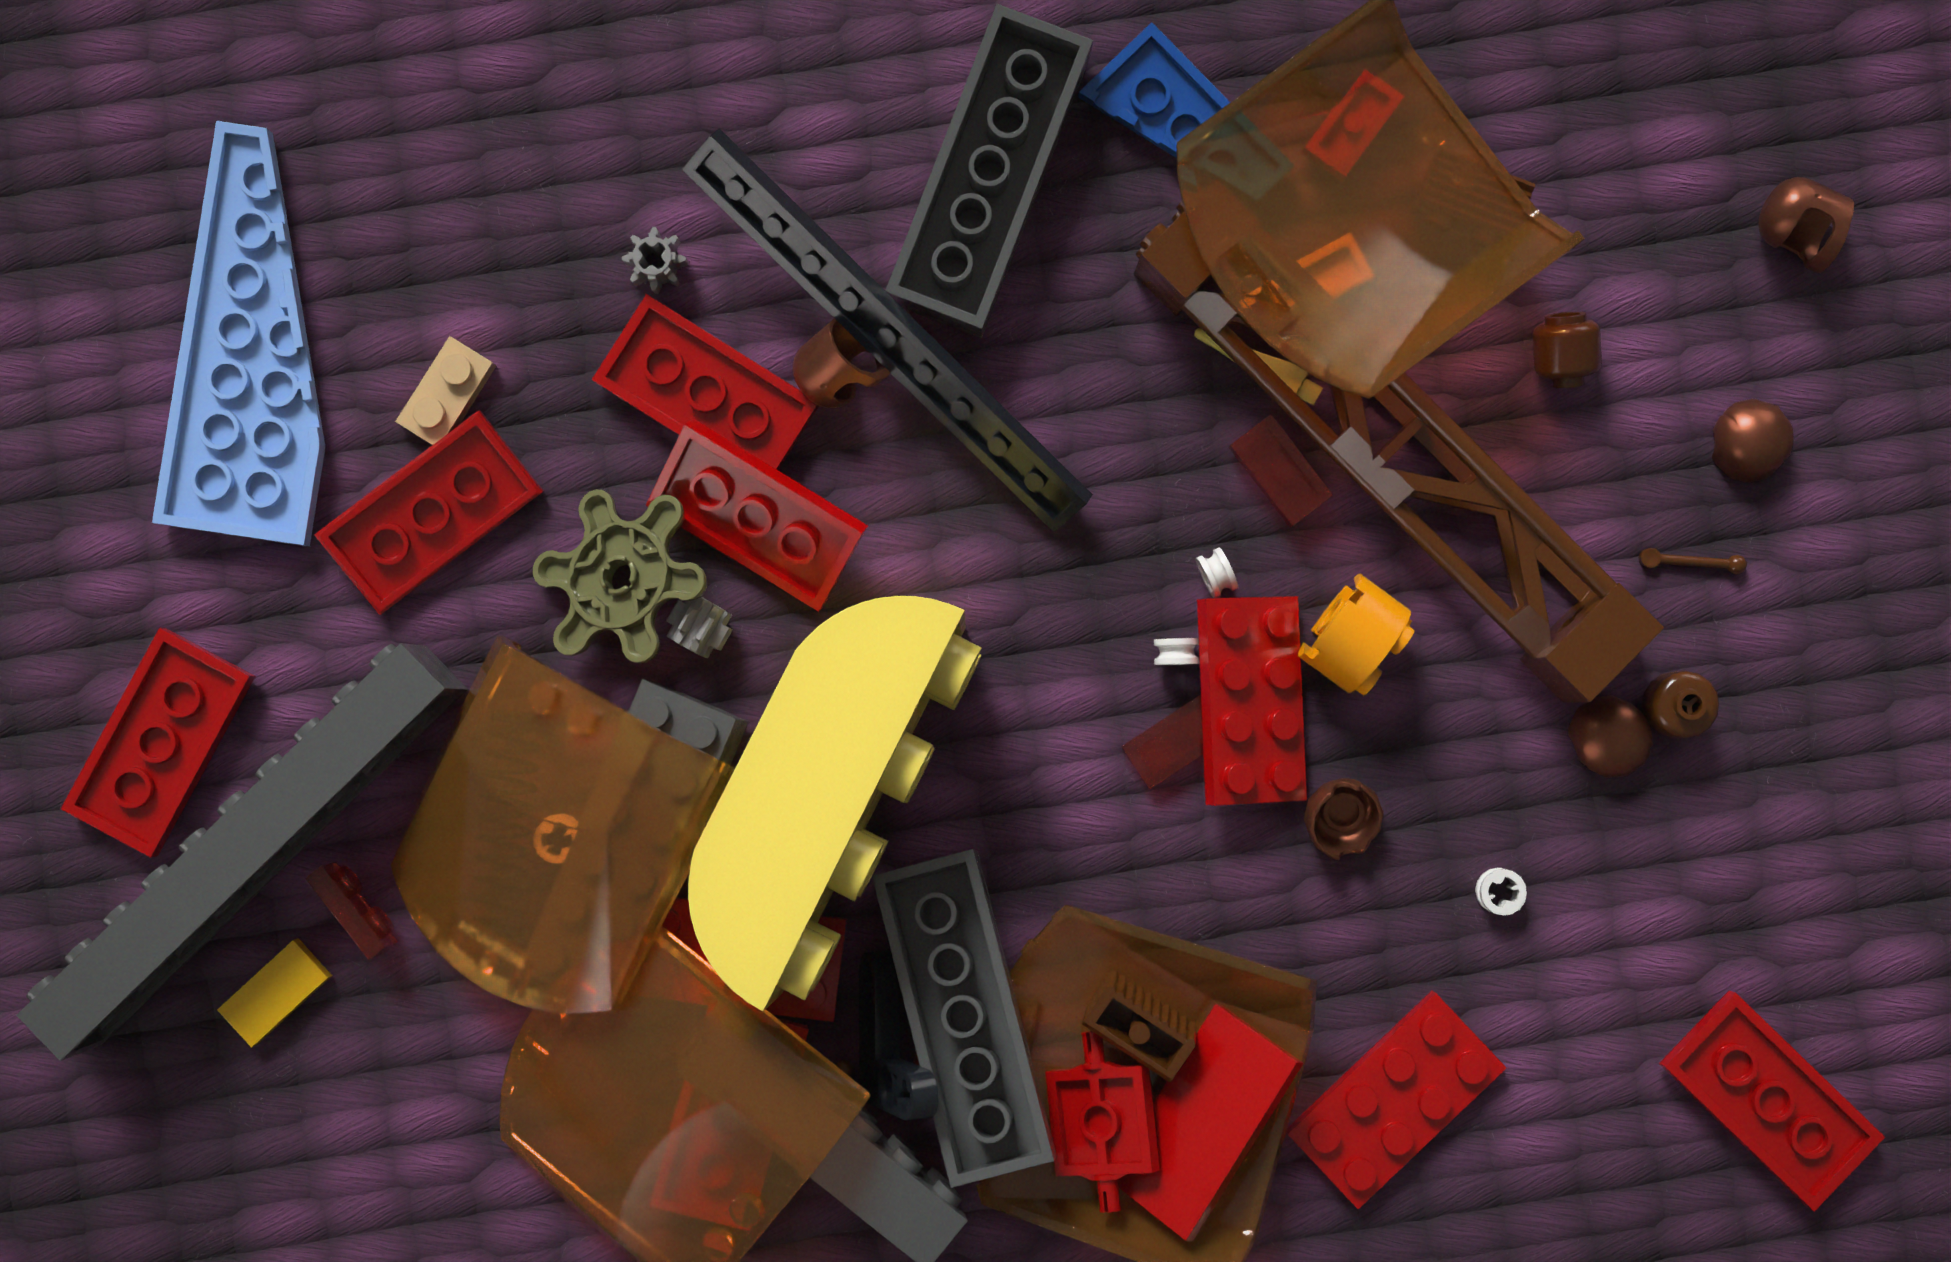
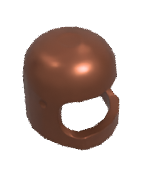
[1758,177,1854,273]
[793,318,890,408]

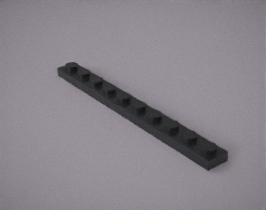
[682,129,1093,532]

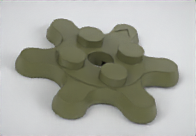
[533,489,707,664]

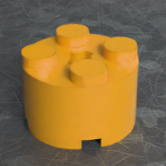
[1298,573,1415,696]

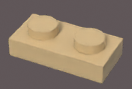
[395,336,497,445]

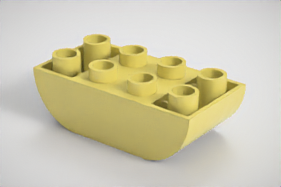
[688,596,982,1011]

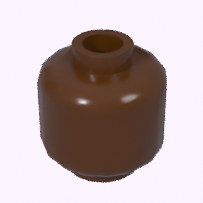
[1532,312,1602,388]
[1642,671,1719,738]

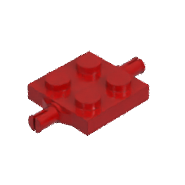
[1045,1031,1160,1213]

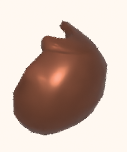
[1712,399,1793,483]
[1568,695,1653,778]
[1304,778,1384,860]

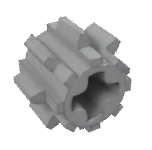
[622,227,689,294]
[666,597,732,658]

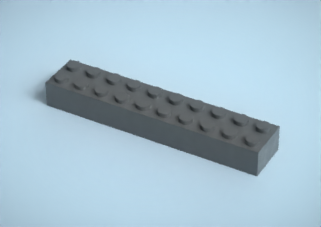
[16,643,468,1061]

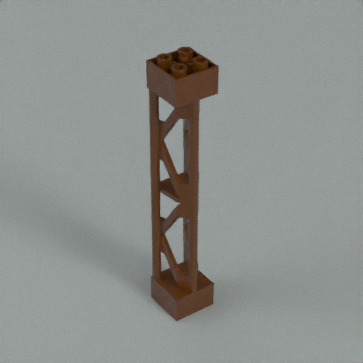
[1134,180,1664,703]

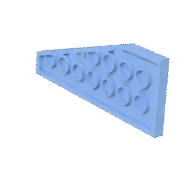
[152,121,326,547]

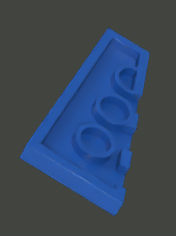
[1078,22,1293,206]

